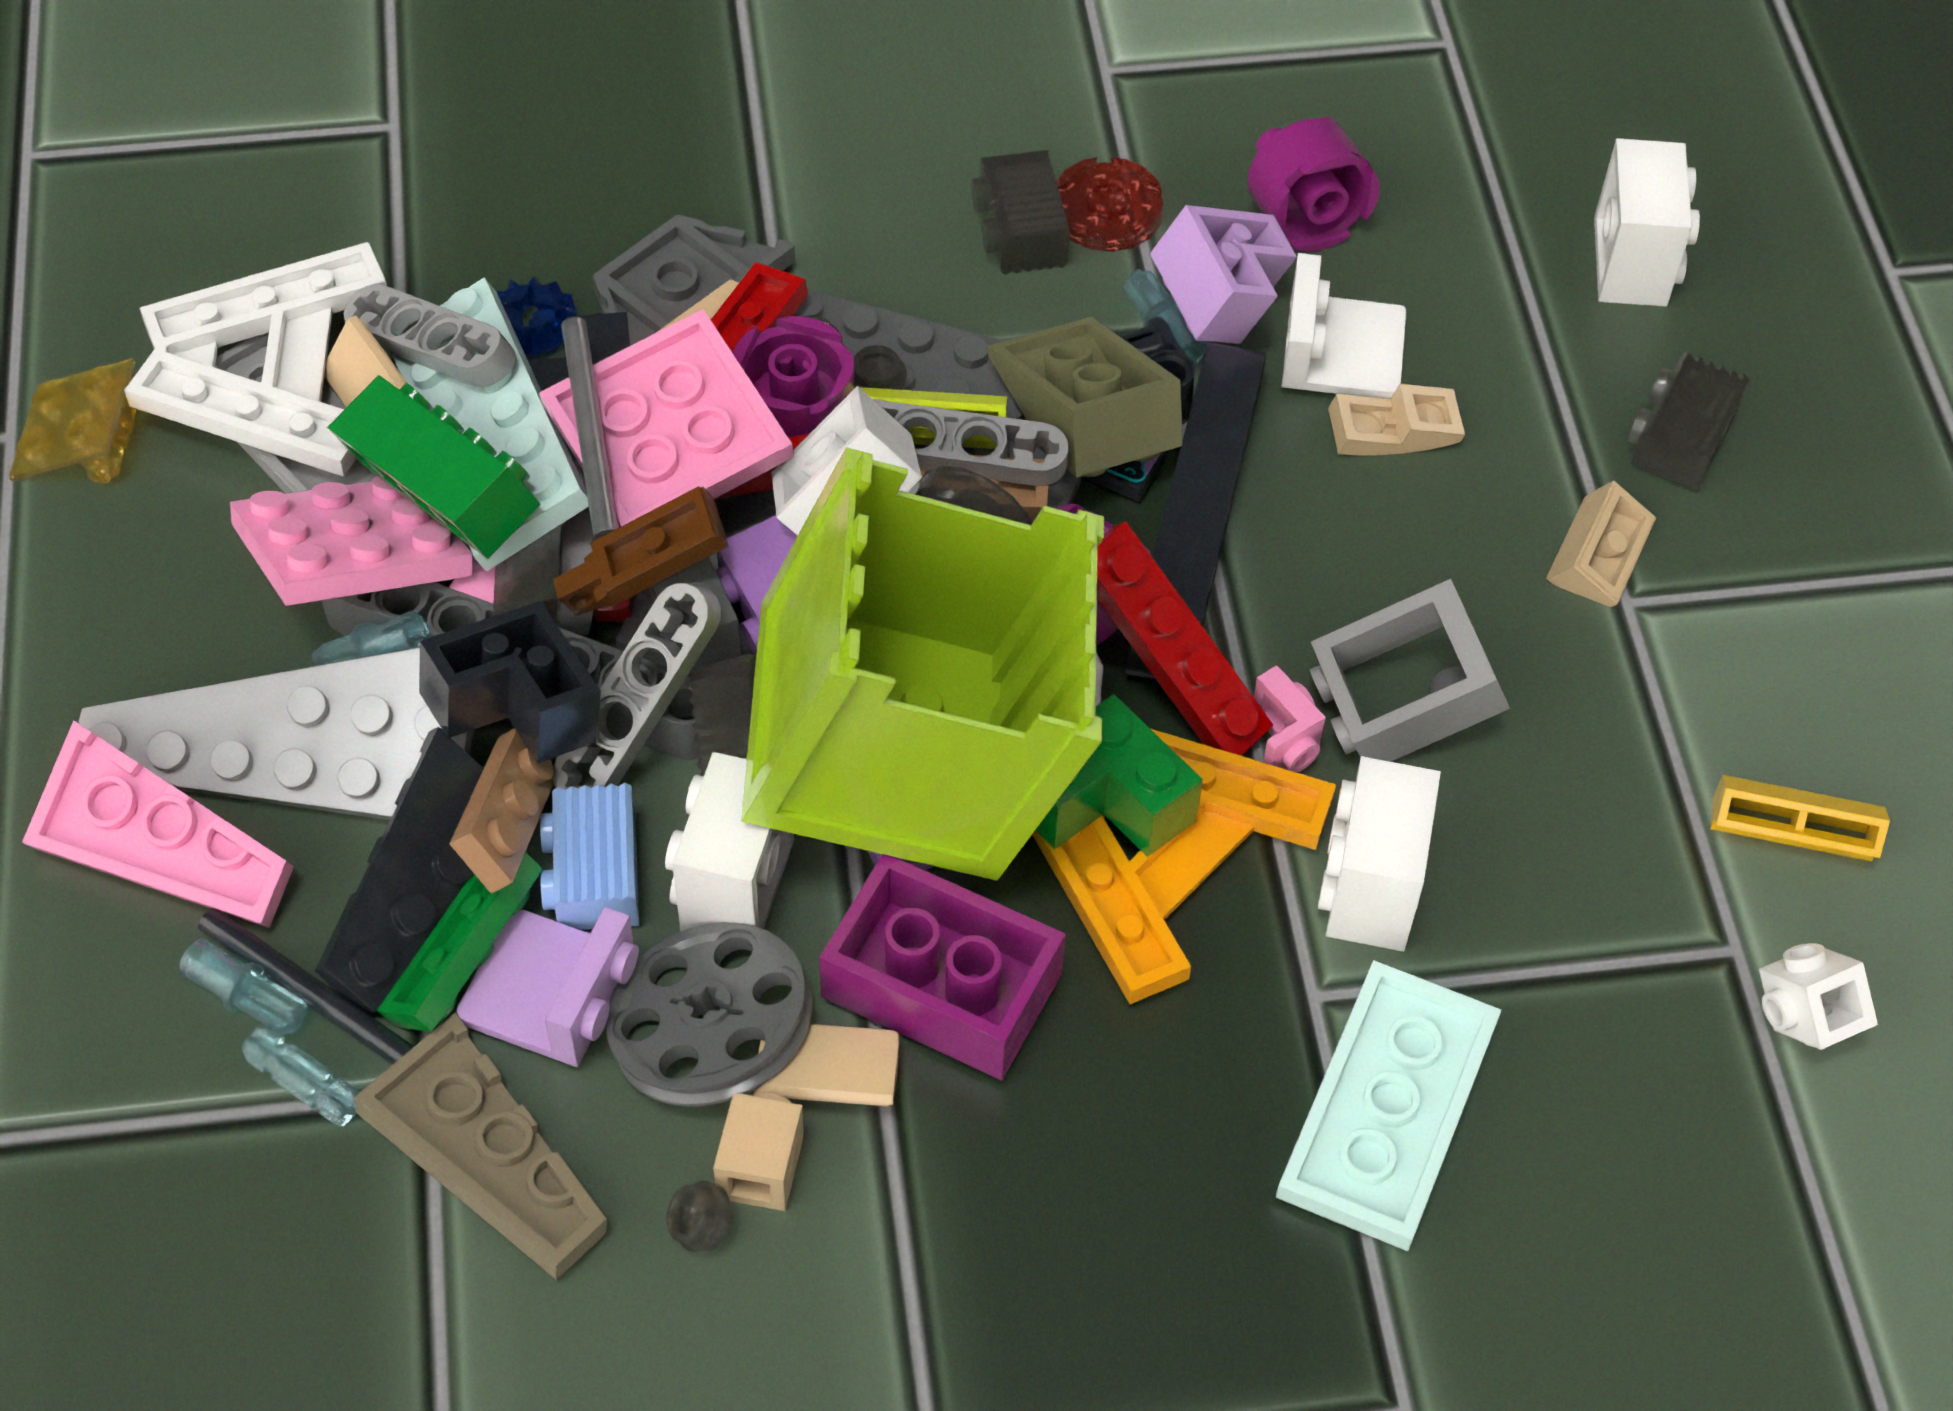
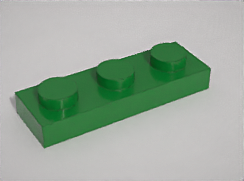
[377,852,543,1032]

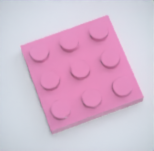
[539,309,795,528]
[230,476,472,606]

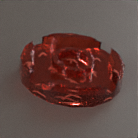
[1051,157,1164,252]

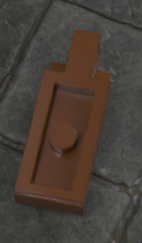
[553,486,729,616]

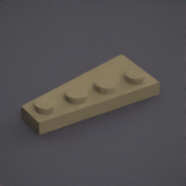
[354,1012,607,1280]

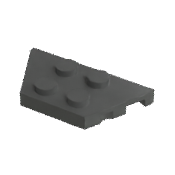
[592,214,795,345]

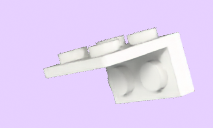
[1281,253,1406,399]

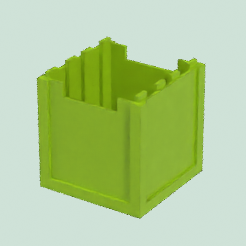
[741,447,1104,880]

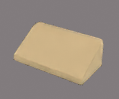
[324,315,407,407]
[1546,480,1656,607]
[753,1024,900,1106]

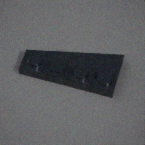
[315,726,484,1014]

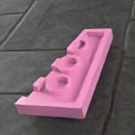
[22,720,294,928]

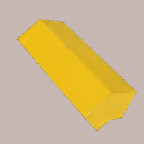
[1710,775,1890,862]

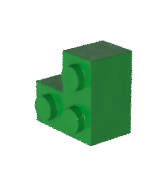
[1035,694,1203,857]

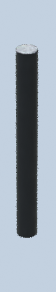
[198,908,414,1065]

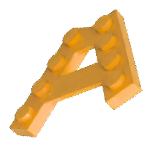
[1032,729,1336,1004]

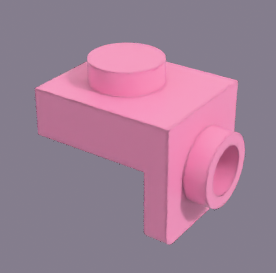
[1254,665,1326,773]

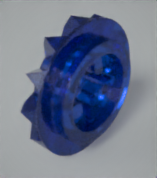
[496,276,577,355]

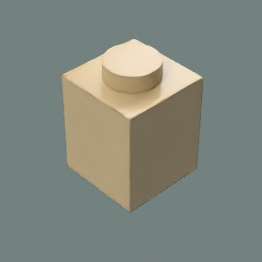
[713,1092,804,1211]

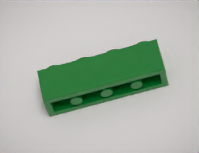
[327,375,541,559]

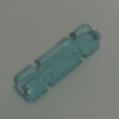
[241,1026,359,1126]

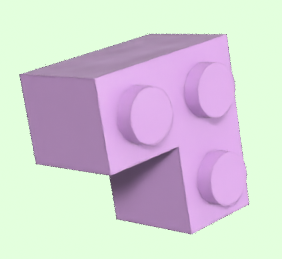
[1150,205,1297,344]

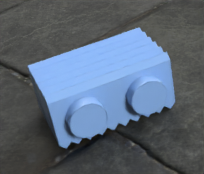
[540,783,639,930]

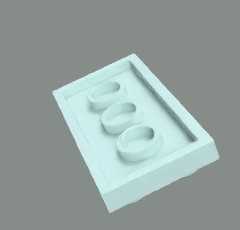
[1276,960,1501,1251]

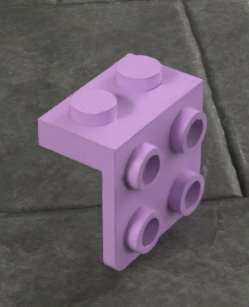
[457,907,639,1068]

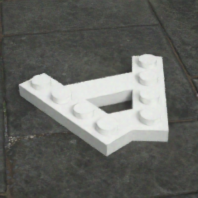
[124,242,387,477]

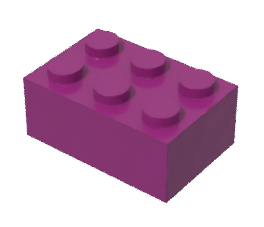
[819,854,1066,1080]

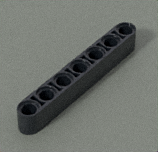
[1126,342,1266,680]

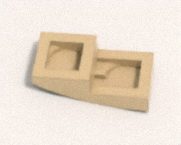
[1328,384,1465,455]

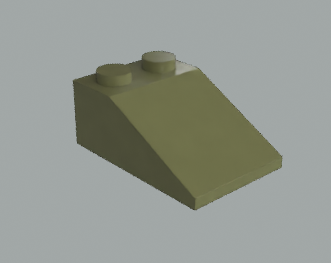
[988,317,1183,478]

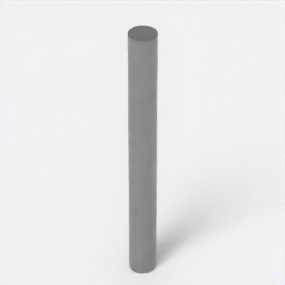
[561,317,618,540]

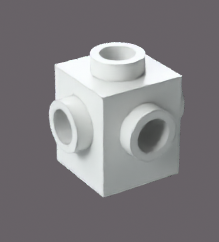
[1759,943,1878,1050]

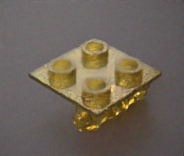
[8,358,137,484]

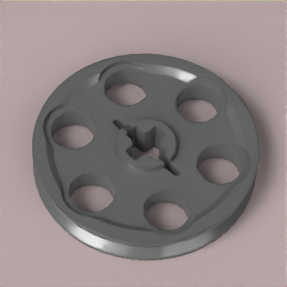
[606,922,813,1106]

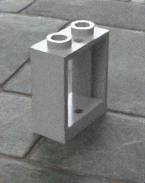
[1309,579,1510,762]

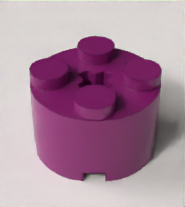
[1247,117,1380,252]
[733,316,855,437]

